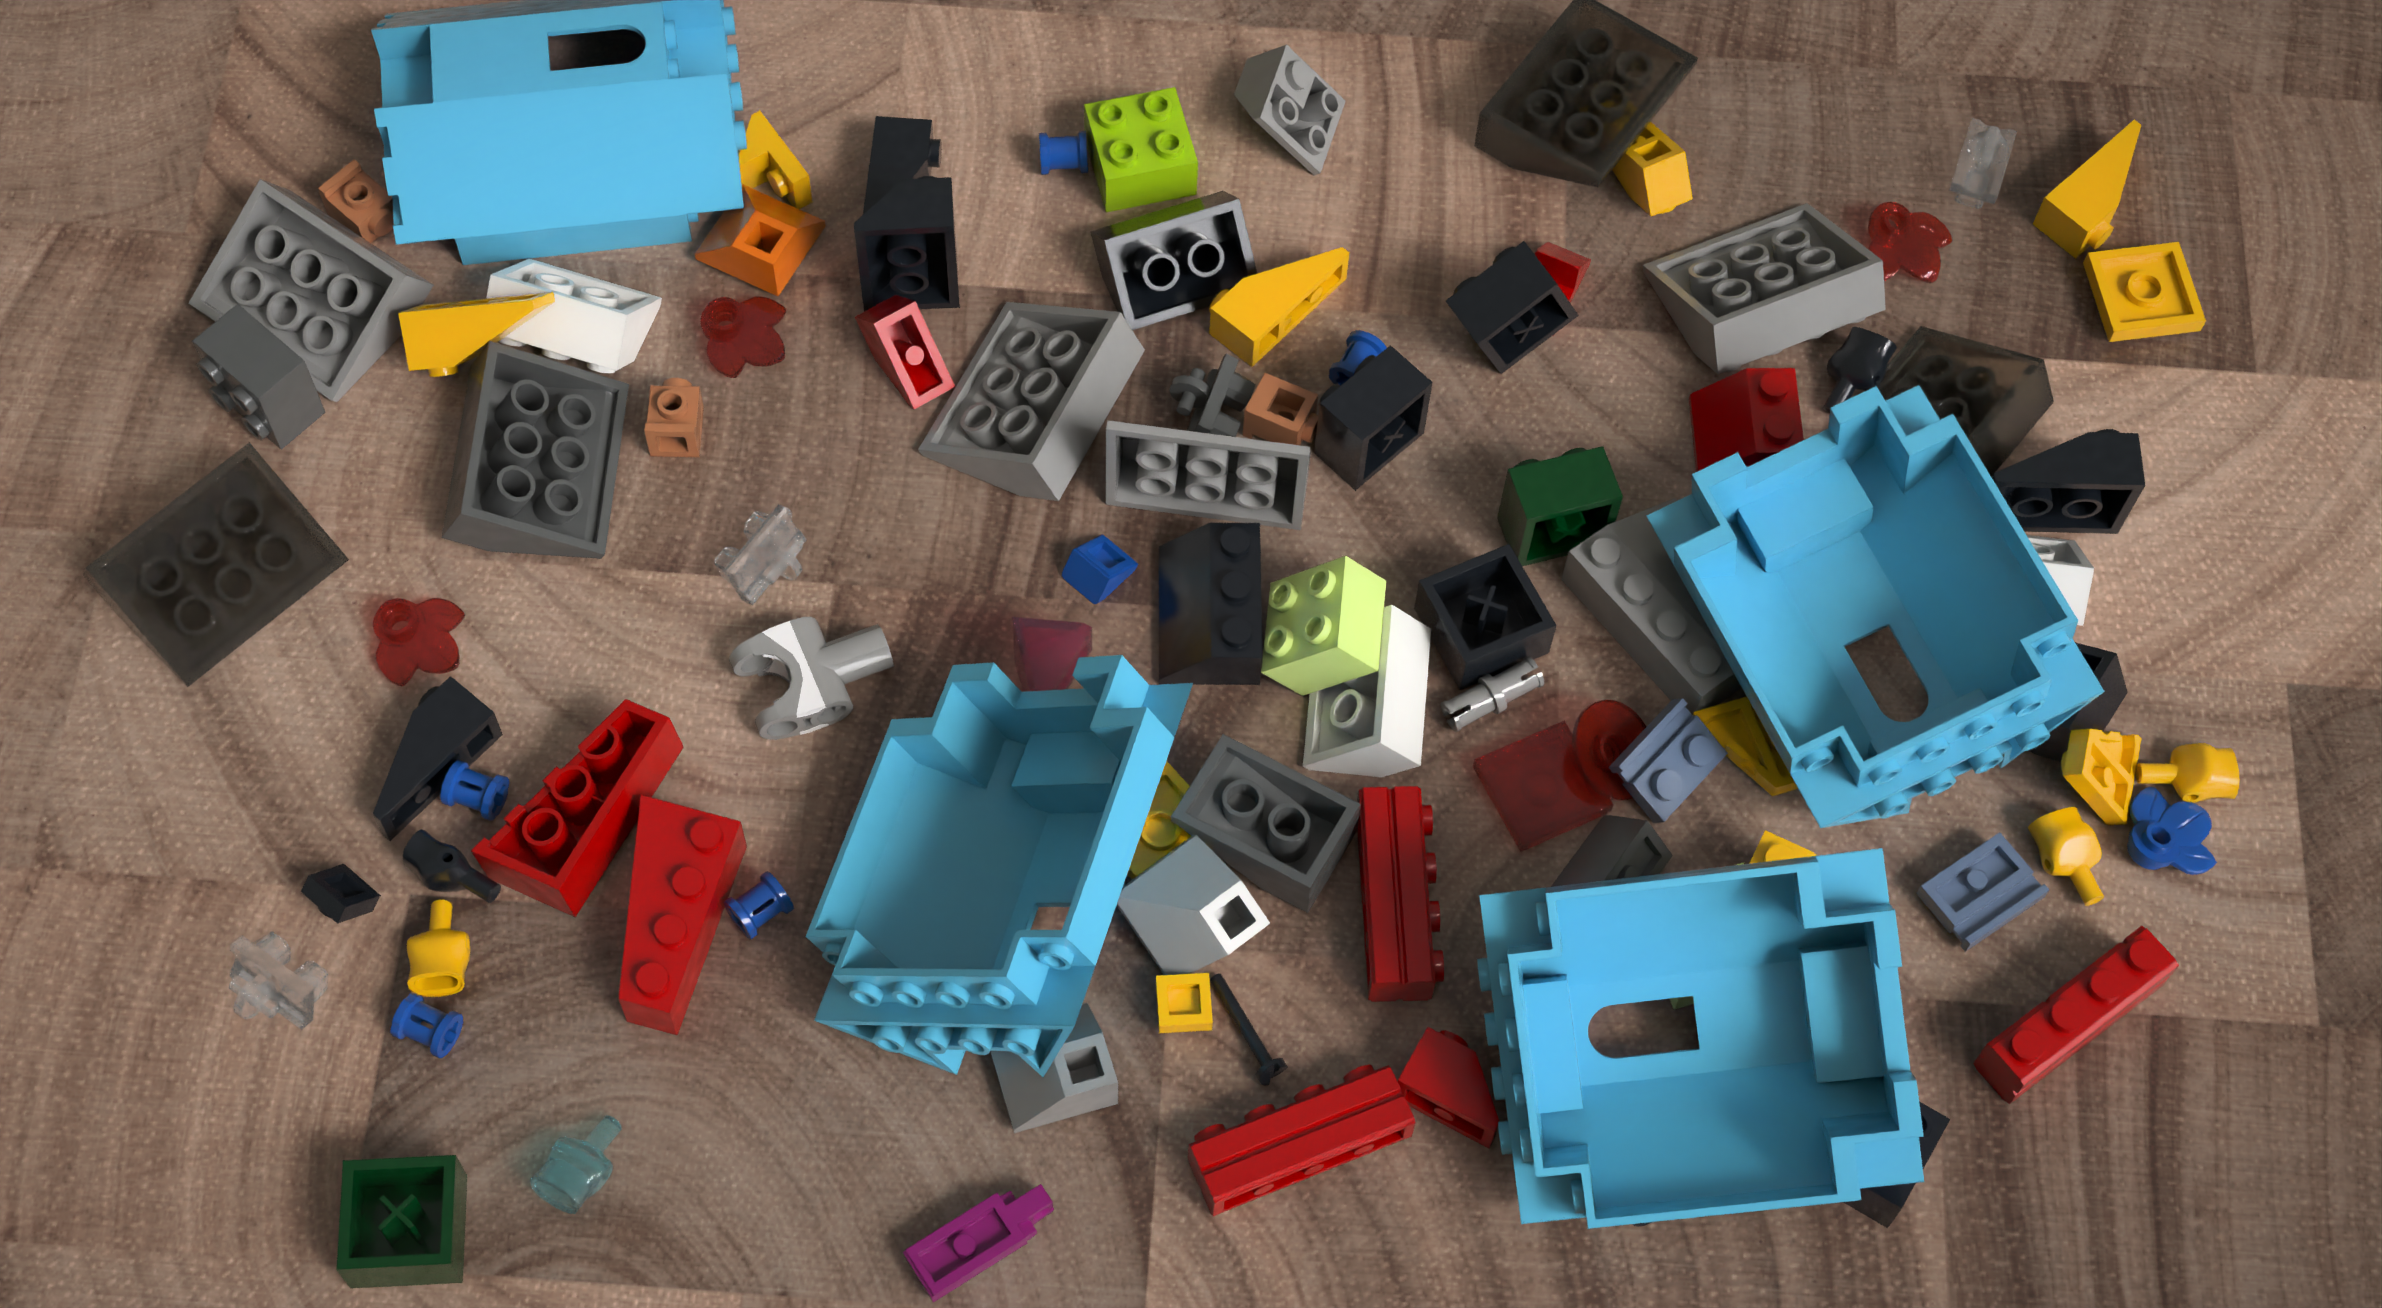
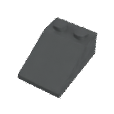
[1171,734,1361,913]

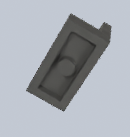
[1551,815,1673,887]

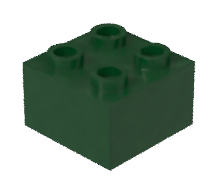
[1497,446,1623,567]
[336,1155,467,1289]

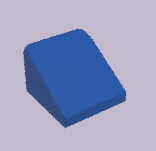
[1062,535,1138,604]

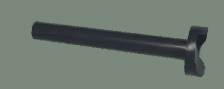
[1210,973,1288,1086]

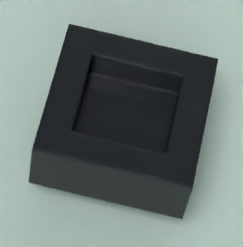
[301,864,381,924]

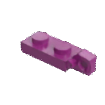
[903,1184,1054,1303]

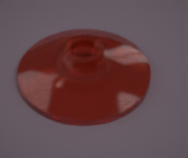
[1572,700,1647,801]

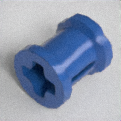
[1039,131,1088,175]
[1328,330,1387,385]
[440,760,509,821]
[723,871,794,940]
[390,992,463,1058]

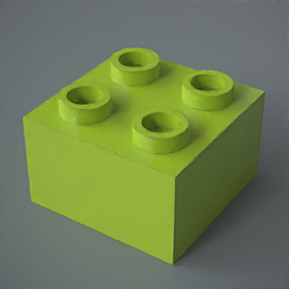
[1084,87,1198,213]

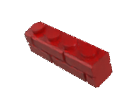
[1357,786,1444,1002]
[1973,926,2179,1104]
[1188,1064,1416,1216]

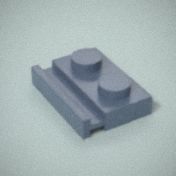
[1608,698,1728,823]
[1916,832,2049,952]

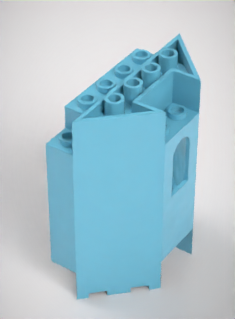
[371,0,747,265]
[1646,385,2105,828]
[805,655,1193,1077]
[1477,848,1924,1229]

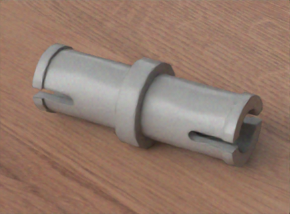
[1440,656,1545,732]

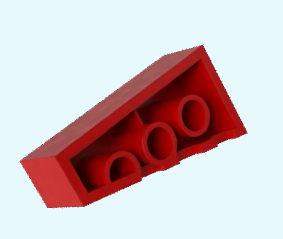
[471,699,684,918]
[618,795,747,1035]

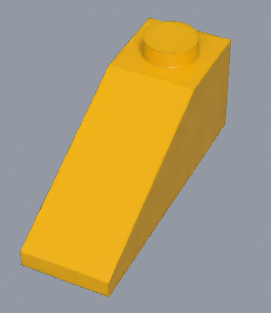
[1579,96,1693,216]
[2033,119,2141,259]
[1209,247,1350,367]
[398,292,555,377]

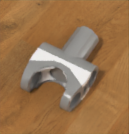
[729,617,894,740]

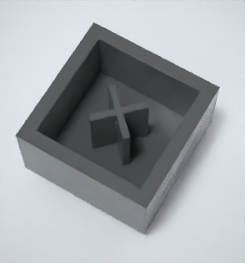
[192,304,326,450]

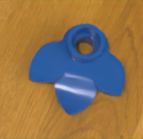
[2127,787,2217,875]

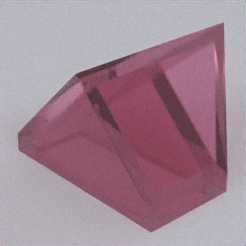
[1012,617,1092,692]

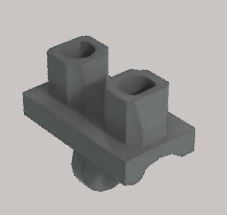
[1169,353,1256,437]

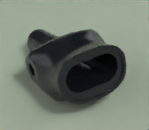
[1823,327,1897,413]
[403,830,501,903]

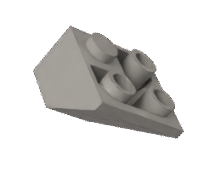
[1234,44,1346,175]
[1117,835,1270,975]
[990,1003,1118,1134]

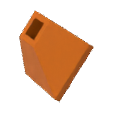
[695,184,826,296]

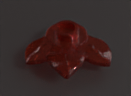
[1868,202,1952,284]
[700,296,786,378]
[373,598,465,687]

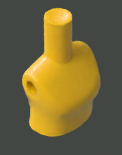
[2136,743,2240,803]
[2028,807,2104,906]
[407,900,470,997]

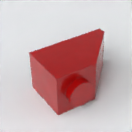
[855,295,955,410]
[1398,1027,1499,1149]

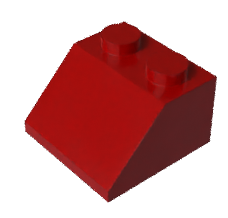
[1689,368,1804,472]

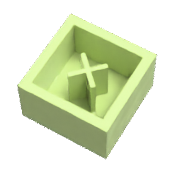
[1261,556,1386,696]

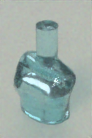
[530,1115,622,1214]

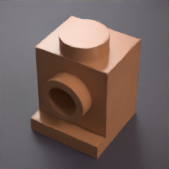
[318,160,394,243]
[1243,373,1319,445]
[644,378,704,457]

